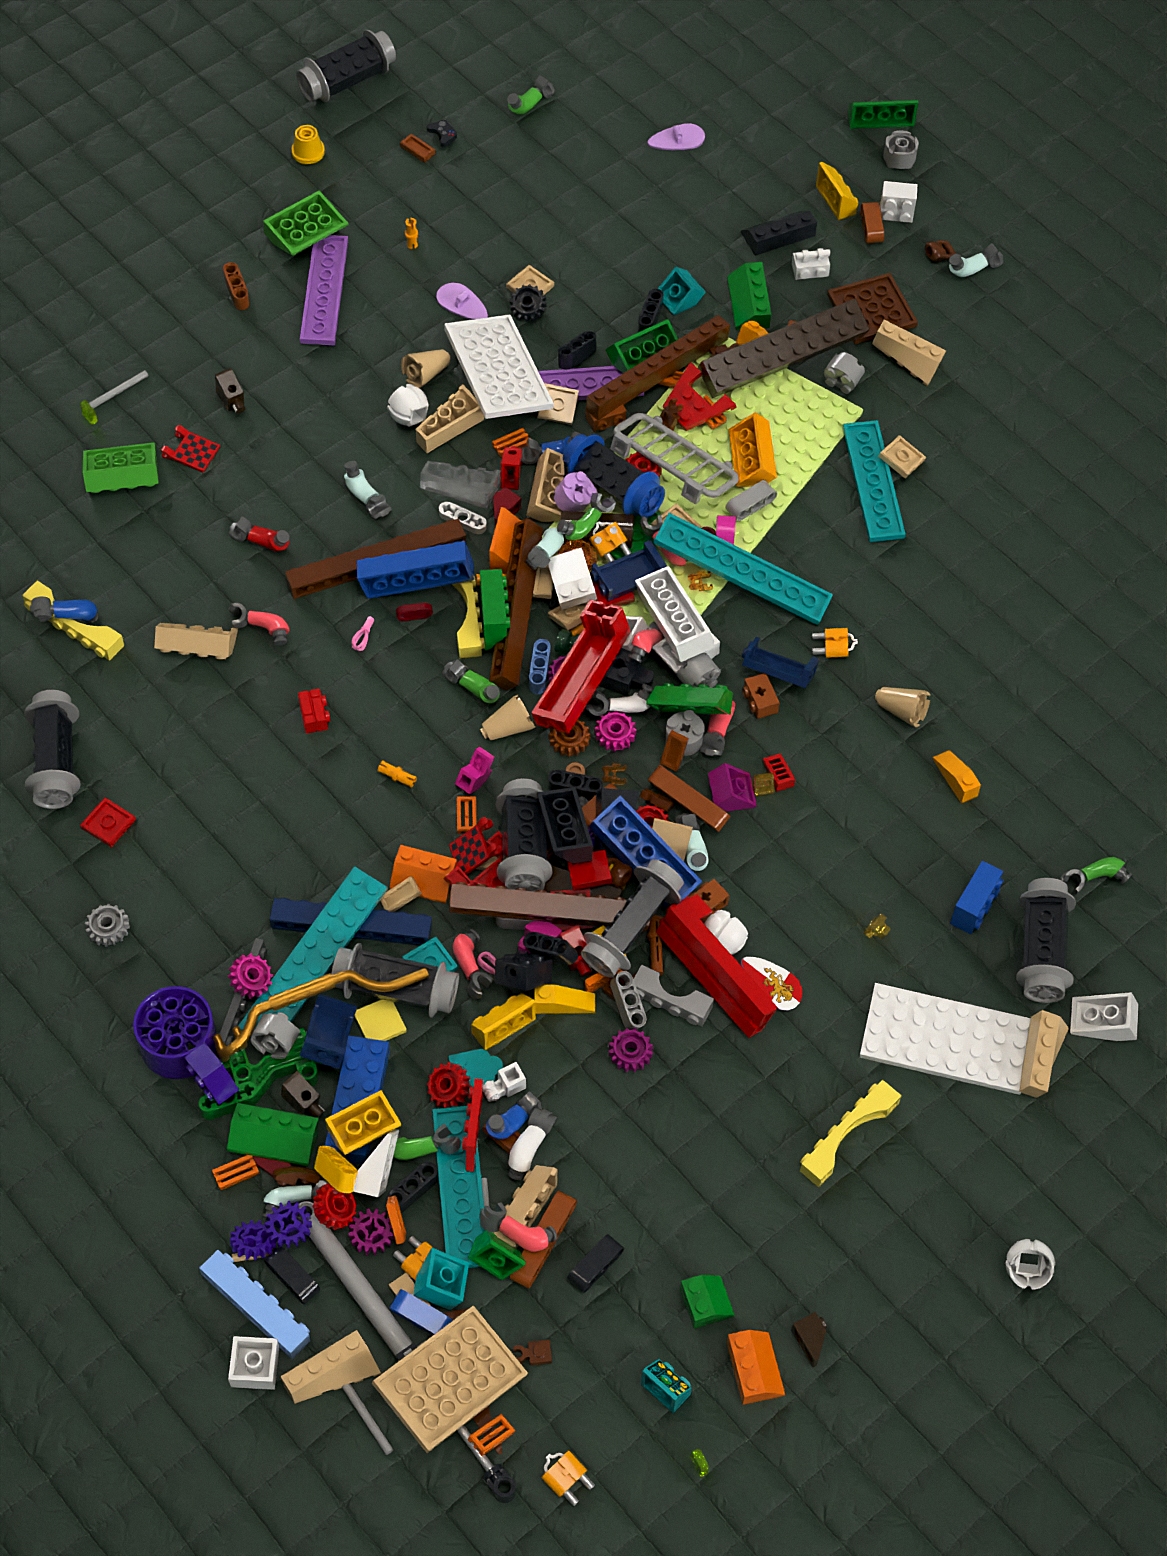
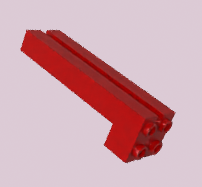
[531,600,631,734]
[656,894,778,1038]

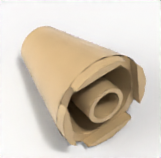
[401,349,450,388]
[875,687,930,727]
[480,694,535,741]

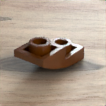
[272,1167,320,1186]

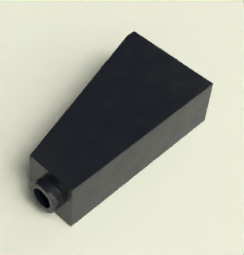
[595,788,639,859]

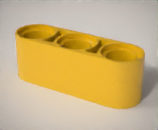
[314,1146,358,1193]

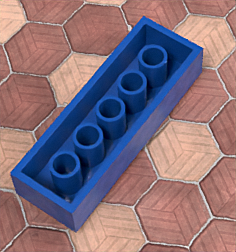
[357,541,475,599]
[588,795,702,909]
[325,1036,390,1164]

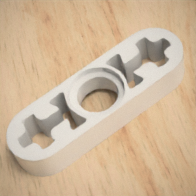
[439,502,487,534]

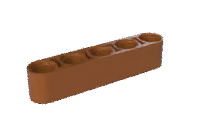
[648,765,731,832]
[510,1190,578,1289]

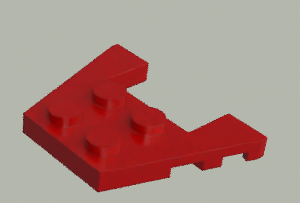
[663,362,737,431]
[443,831,505,888]

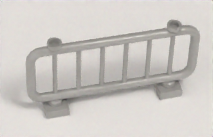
[610,413,739,504]

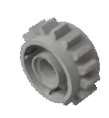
[85,904,130,947]

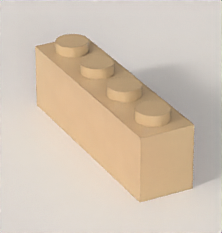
[872,320,946,387]
[416,384,484,453]
[526,448,565,522]
[154,623,238,659]
[1019,1010,1069,1098]
[492,1165,558,1249]
[281,1330,381,1403]

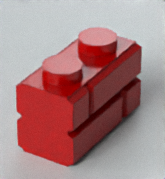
[298,688,331,734]

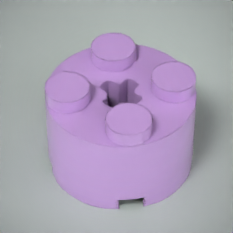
[554,472,597,512]

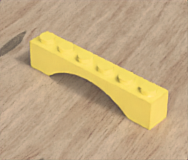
[452,580,485,659]
[22,581,124,661]
[800,1080,902,1187]

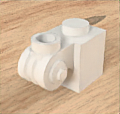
[483,1062,526,1102]

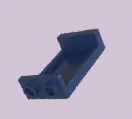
[590,540,667,601]
[742,637,820,688]
[300,994,357,1069]

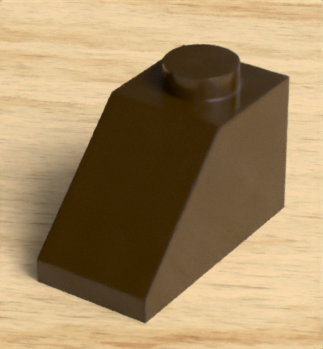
[791,1312,827,1367]

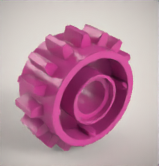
[595,711,636,751]
[228,953,273,999]

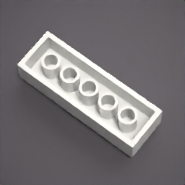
[635,566,715,662]

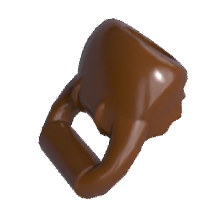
[925,240,956,263]
[607,857,633,888]

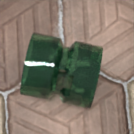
[554,629,580,655]

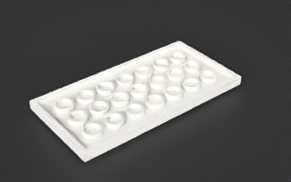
[444,315,554,419]
[859,983,1031,1095]

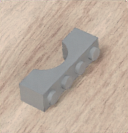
[634,965,714,1026]

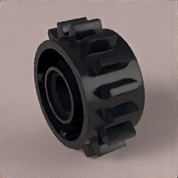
[509,284,547,322]

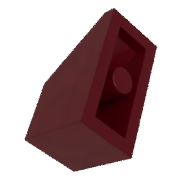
[493,487,521,528]

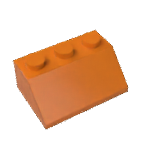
[489,507,521,574]
[389,845,457,904]
[727,1330,785,1405]

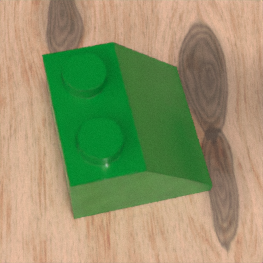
[468,1230,526,1280]
[680,1275,735,1329]

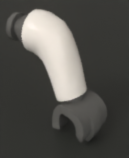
[585,684,654,716]
[508,1107,558,1180]

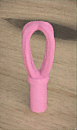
[352,617,374,651]
[477,951,496,975]

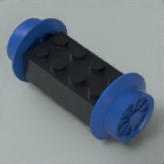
[563,434,665,518]

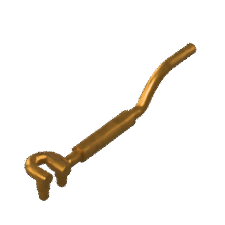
[213,968,429,1062]

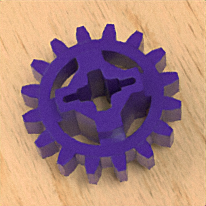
[265,1201,312,1248]
[230,1220,277,1260]

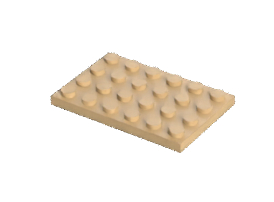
[372,1306,528,1453]

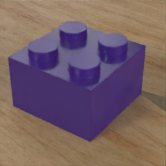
[184,1043,239,1105]

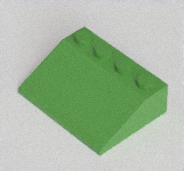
[263,191,348,256]
[83,442,159,493]

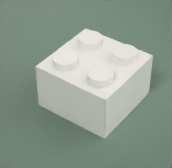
[880,181,917,223]
[228,1336,280,1390]

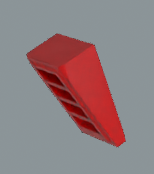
[763,753,795,792]

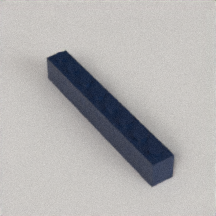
[270,898,432,946]

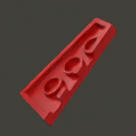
[462,1079,483,1172]

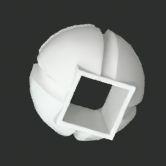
[387,384,429,427]
[704,910,748,955]
[1006,1239,1055,1290]

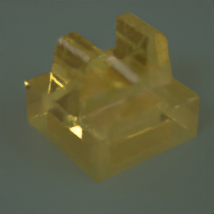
[753,772,775,796]
[864,913,890,939]

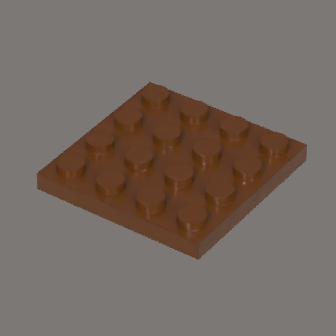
[827,273,918,344]

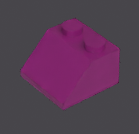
[708,763,757,811]

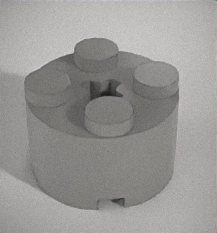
[883,130,919,169]
[824,352,865,394]
[677,653,721,688]
[665,710,705,756]
[251,1012,300,1059]

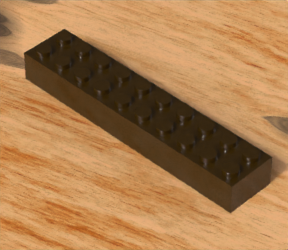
[698,299,870,398]

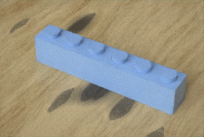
[199,1250,310,1359]

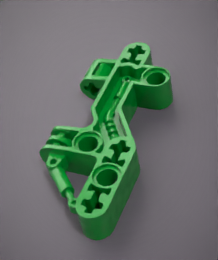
[198,1028,322,1120]

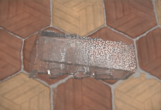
[420,461,501,509]

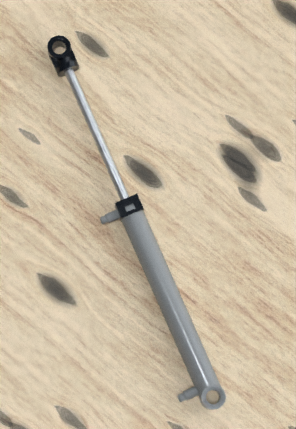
[297,1201,516,1503]

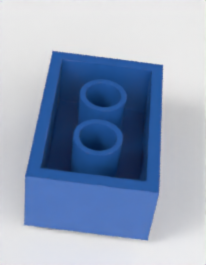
[950,861,1004,934]

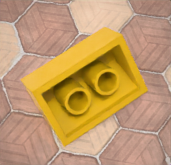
[816,162,859,220]
[471,993,536,1050]
[325,1090,401,1155]

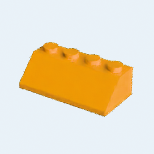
[729,412,777,487]

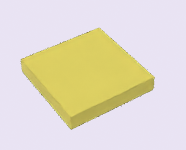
[354,1000,407,1041]

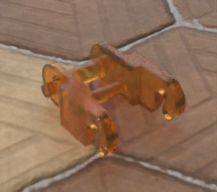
[688,571,713,591]
[602,763,627,785]

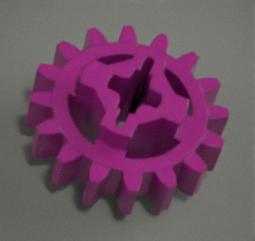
[349,1209,395,1255]

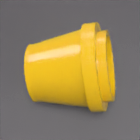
[291,125,325,164]

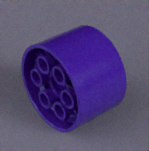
[133,986,217,1079]

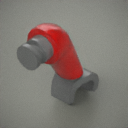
[229,516,290,552]

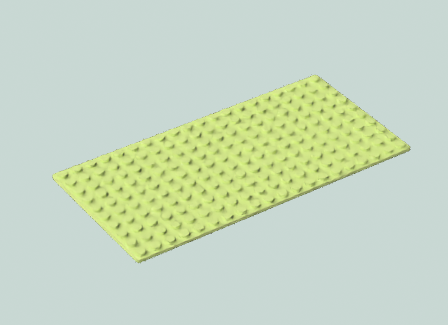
[536,338,863,627]

